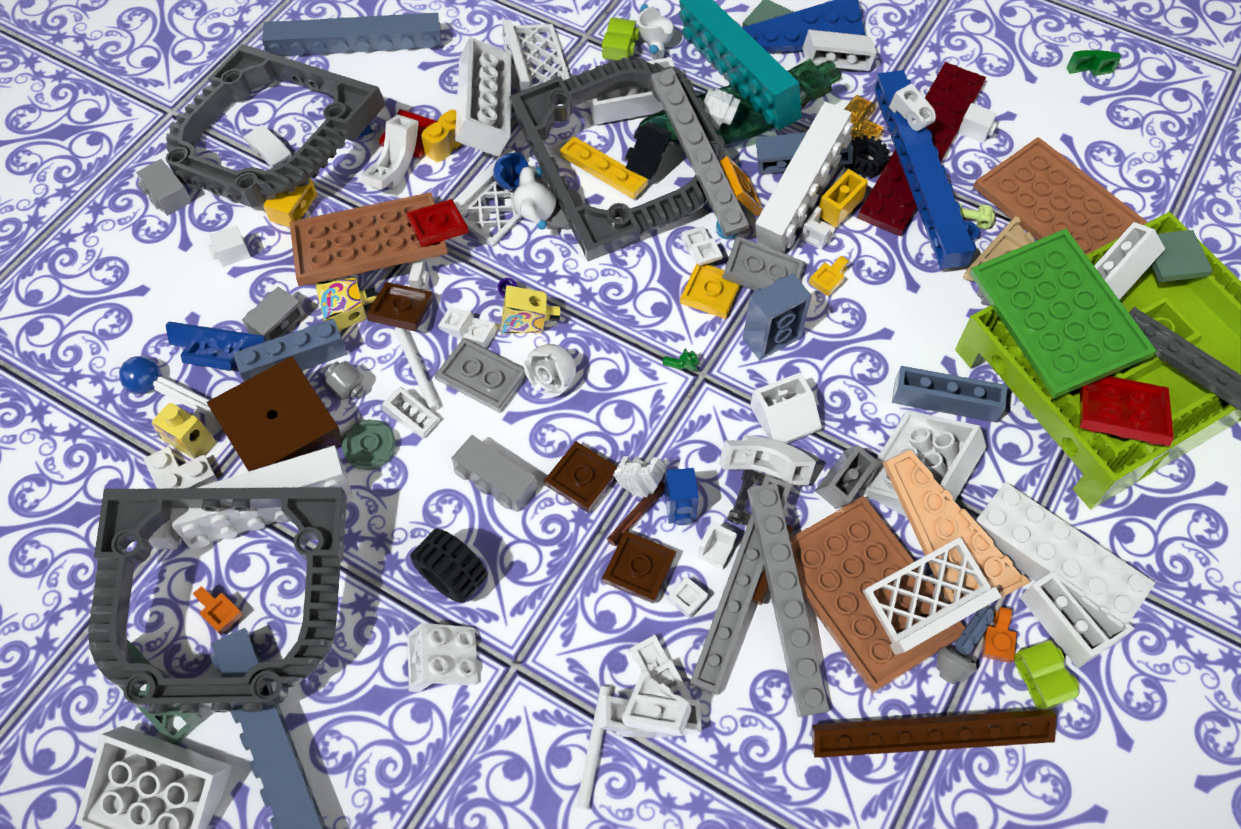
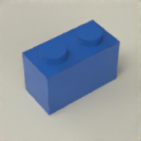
[664,467,699,525]

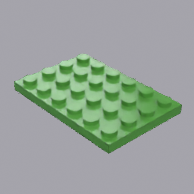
[970,229,1157,399]

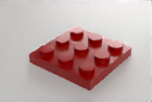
[1080,376,1174,446]

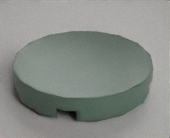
[341,419,396,471]

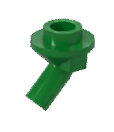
[662,348,700,372]

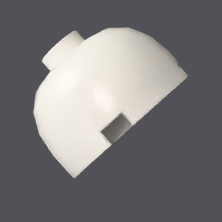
[523,344,576,397]

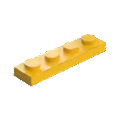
[560,136,648,200]

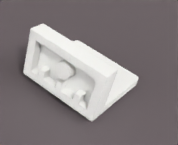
[407,623,478,692]

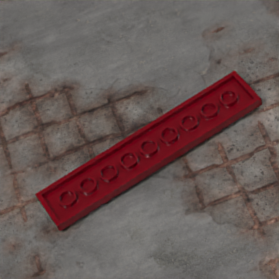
[857,62,987,237]

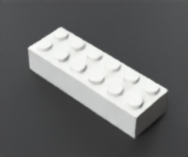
[455,36,511,157]
[755,101,853,253]
[170,446,353,549]
[976,482,1155,625]

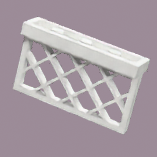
[501,20,570,93]
[453,147,551,247]
[862,537,1002,655]

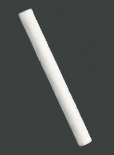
[394,327,440,411]
[576,686,612,810]

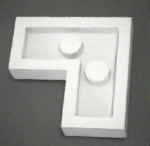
[143,446,217,488]

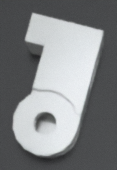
[889,83,936,131]

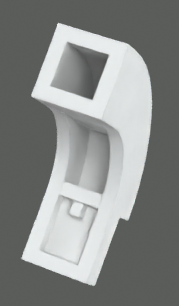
[360,115,418,190]

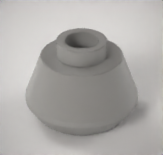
[936,646,977,684]

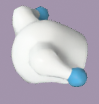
[637,4,674,60]
[513,167,556,230]

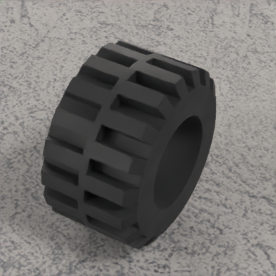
[410,528,488,603]

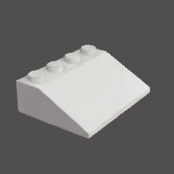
[859,410,986,518]
[75,726,232,829]

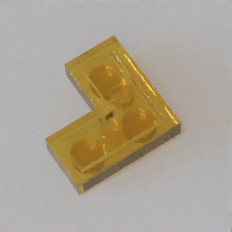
[844,95,884,141]

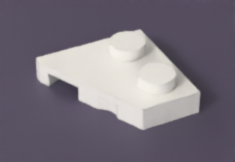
[622,670,692,736]

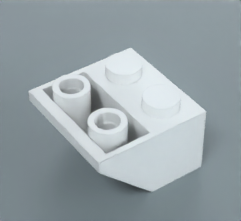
[750,372,822,444]

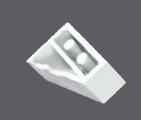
[1020,571,1135,669]

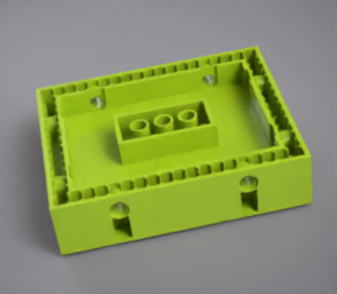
[955,211,1241,510]

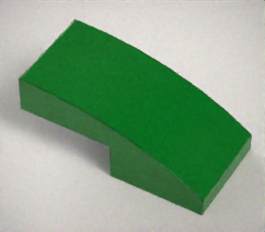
[1066,50,1122,77]

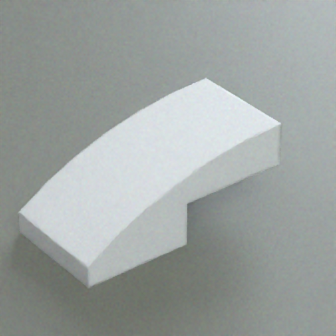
[243,125,292,168]
[681,226,723,266]
[438,307,498,348]
[628,635,685,693]

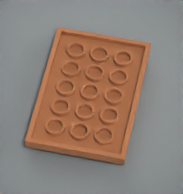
[973,137,1147,255]
[289,192,448,286]
[789,496,965,694]

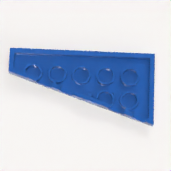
[742,0,865,52]

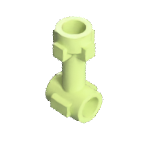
[960,204,995,229]

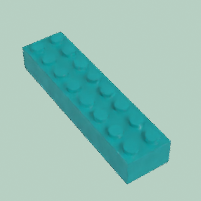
[679,0,802,131]

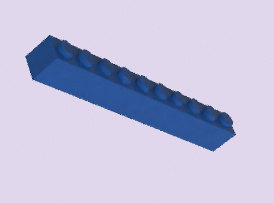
[873,70,976,269]

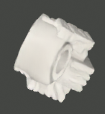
[703,88,740,131]
[613,456,669,497]

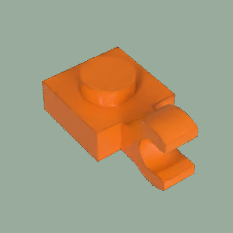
[192,586,243,635]
[981,607,1017,663]

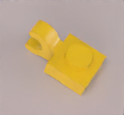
[809,255,849,297]

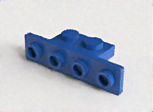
[165,321,266,371]

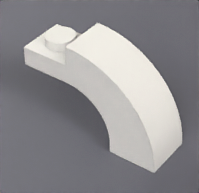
[719,435,816,485]
[598,695,702,738]

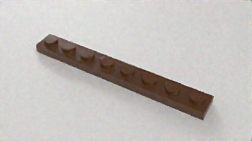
[812,709,1057,758]

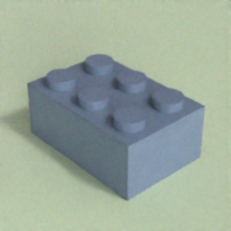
[742,273,812,361]

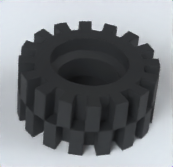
[845,135,889,179]

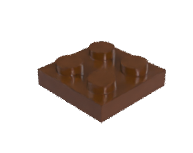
[367,282,433,331]
[544,441,617,513]
[602,530,677,604]

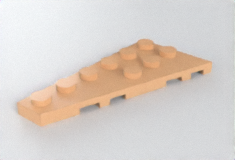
[882,450,1030,604]

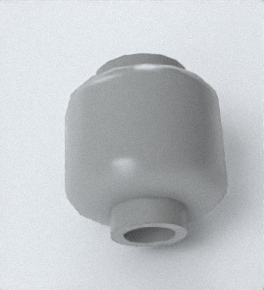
[324,361,364,400]

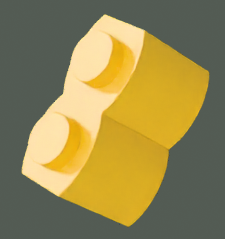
[421,109,463,163]

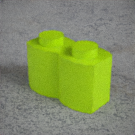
[602,17,640,60]
[1014,640,1079,710]

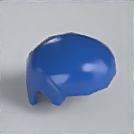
[493,152,529,191]
[119,356,161,395]

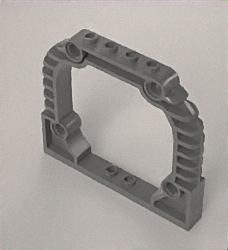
[165,44,386,207]
[509,57,725,262]
[88,487,347,714]

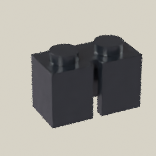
[625,121,673,180]

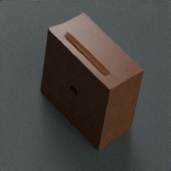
[206,356,342,472]

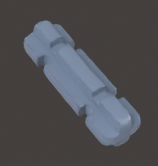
[955,607,995,655]

